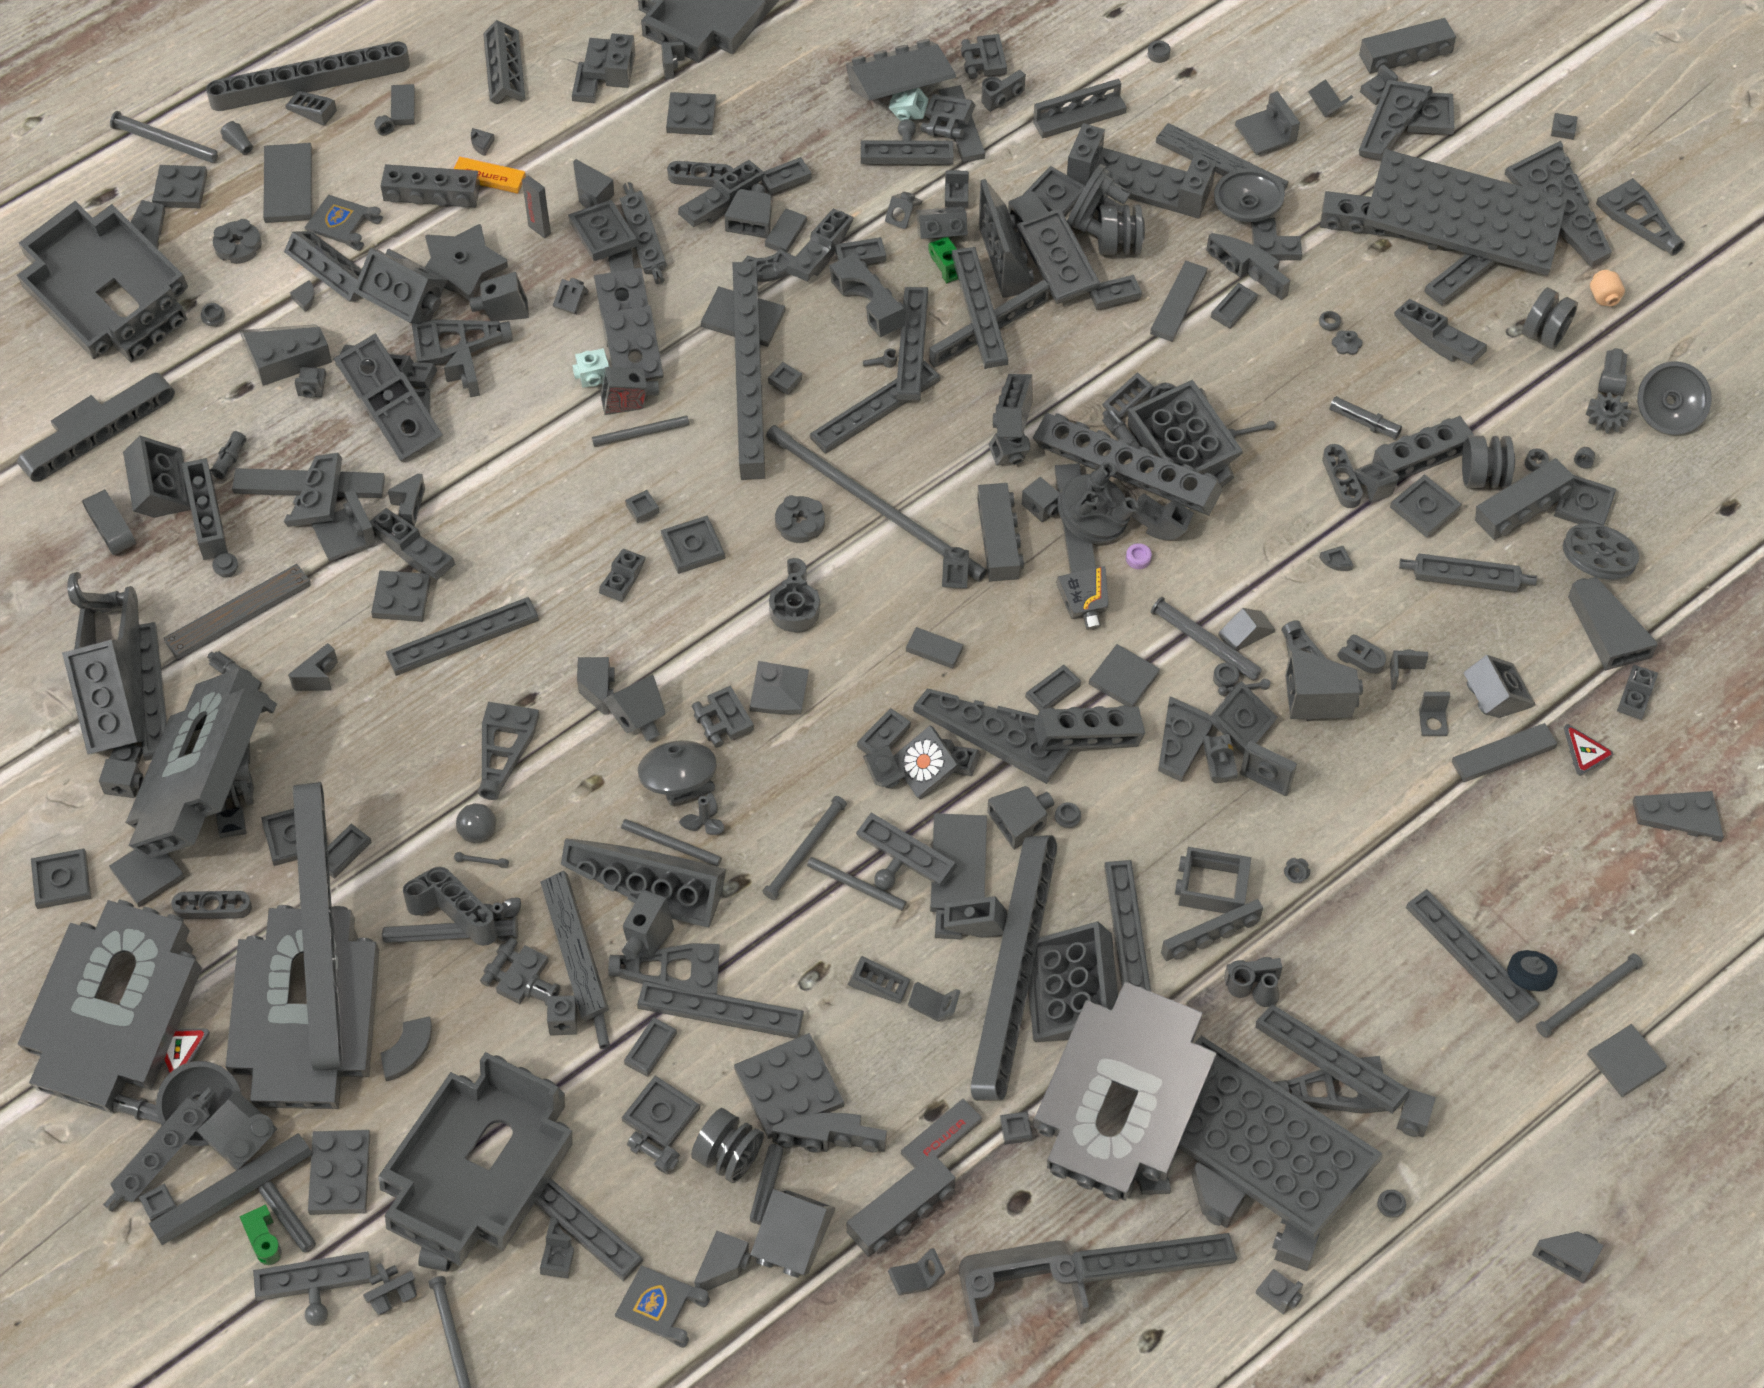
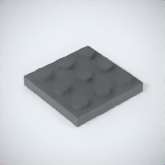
[734,1033,844,1139]

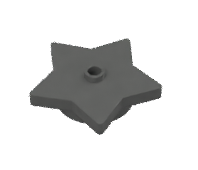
[425,224,508,300]

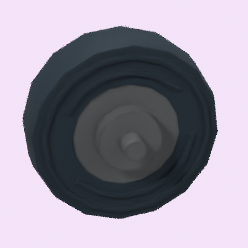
[1507,950,1558,992]

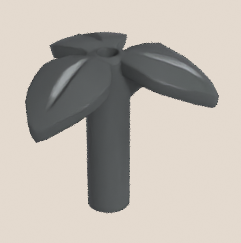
[679,793,725,835]
[484,897,521,941]

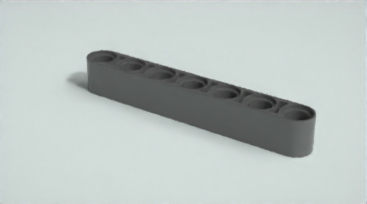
[17,373,175,482]

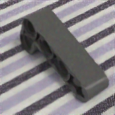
[403,866,497,946]

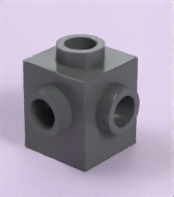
[988,433,1030,466]

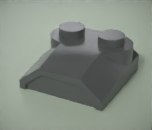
[196,1090,277,1170]

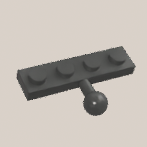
[861,119,954,164]
[856,812,957,890]
[253,1251,372,1326]

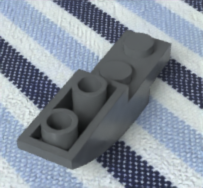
[678,160,765,227]
[787,208,854,282]
[1206,233,1291,300]
[1394,298,1487,365]
[370,508,456,580]
[772,1113,887,1153]

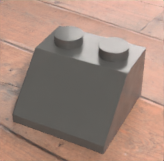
[1463,655,1536,718]

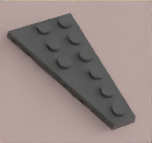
[1505,141,1612,268]

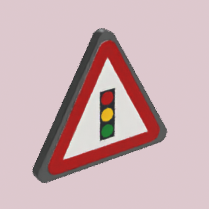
[1564,724,1613,776]
[164,1028,210,1074]

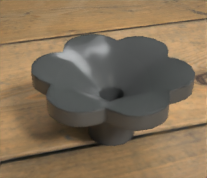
[1332,330,1363,355]

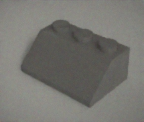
[123,435,191,518]

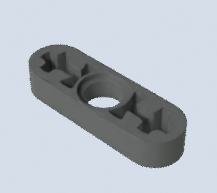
[667,161,733,187]
[1322,444,1363,508]
[171,891,252,919]

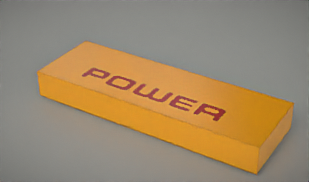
[454,156,526,194]

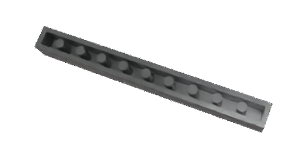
[732,261,766,480]

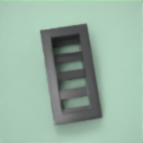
[285,91,337,126]
[1102,372,1154,419]
[847,956,911,1004]

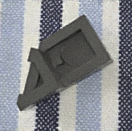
[540,1218,574,1279]

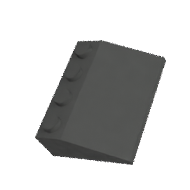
[846,39,956,100]
[978,179,1034,298]
[1128,379,1243,491]
[1029,921,1118,1042]

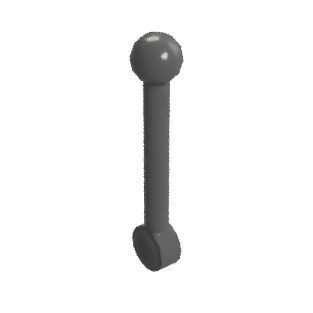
[1228,421,1276,438]
[1218,678,1270,696]
[454,852,509,868]

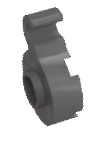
[769,558,820,632]

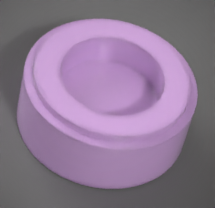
[1126,544,1152,569]

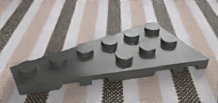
[913,688,1073,784]

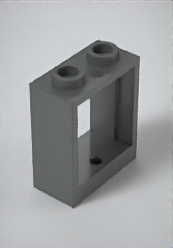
[1175,847,1252,913]

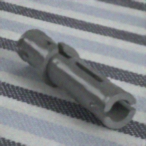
[1329,396,1402,440]

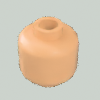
[1589,270,1625,306]

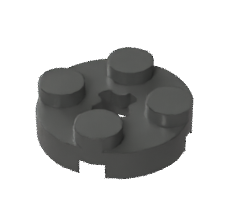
[213,219,262,264]
[775,495,825,543]

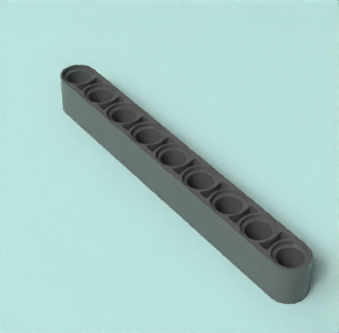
[206,41,410,111]

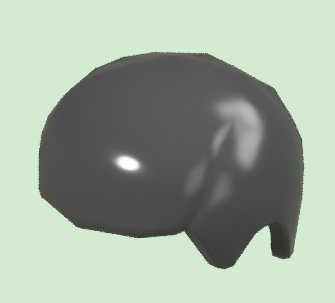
[456,803,496,844]

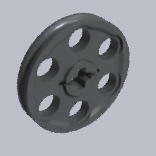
[1562,523,1639,580]

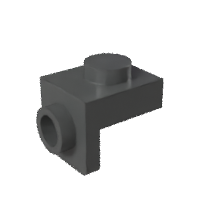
[945,170,969,208]

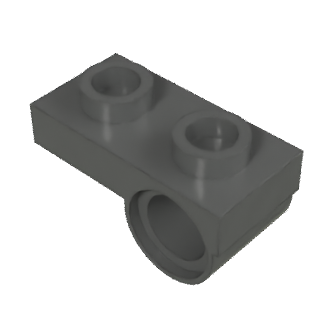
[981,69,1026,112]
[1224,957,1283,998]

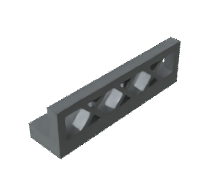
[483,20,525,104]
[1033,78,1127,139]
[284,231,362,302]

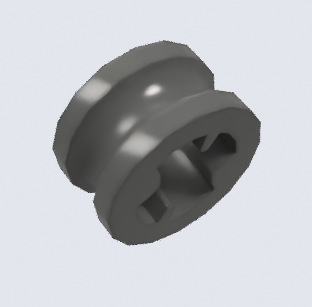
[1525,448,1549,472]

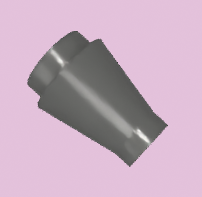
[220,121,253,155]
[1252,973,1280,1007]

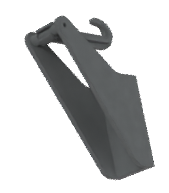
[62,572,145,755]

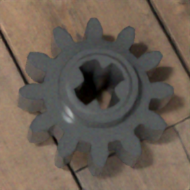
[1586,392,1631,434]

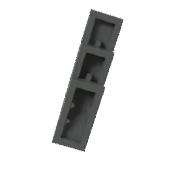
[335,345,437,388]

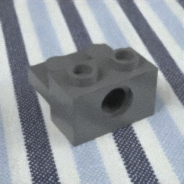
[582,33,636,88]

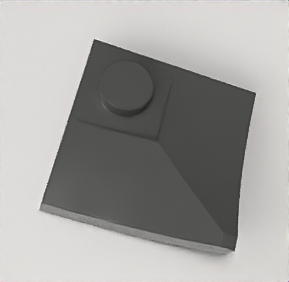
[749,661,809,714]

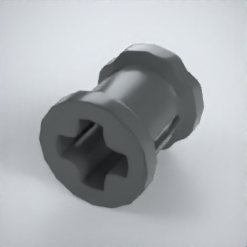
[524,974,561,1006]

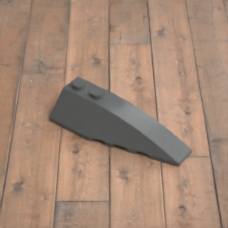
[561,838,726,928]

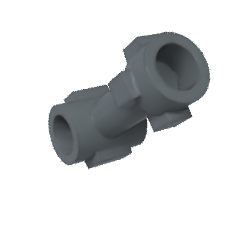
[627,1131,680,1174]

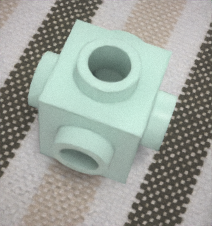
[889,88,929,121]
[572,348,609,388]

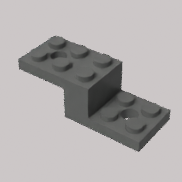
[594,268,664,380]
[333,333,443,461]

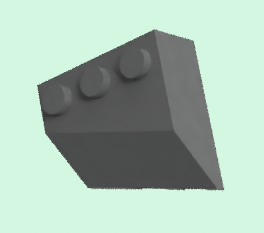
[239,324,332,386]

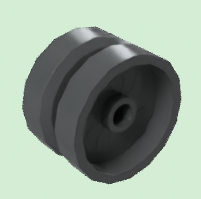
[1522,287,1578,349]

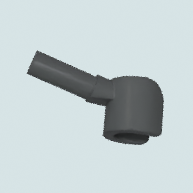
[863,348,897,368]

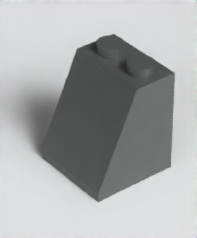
[1285,648,1363,719]
[750,1188,836,1278]

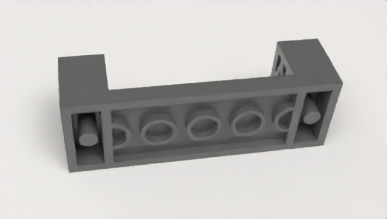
[1067,123,1216,219]

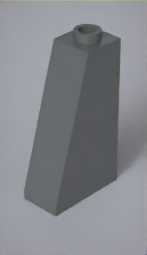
[1568,577,1658,671]

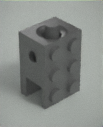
[353,248,447,323]

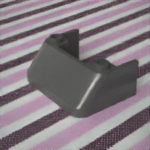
[959,1240,1089,1343]

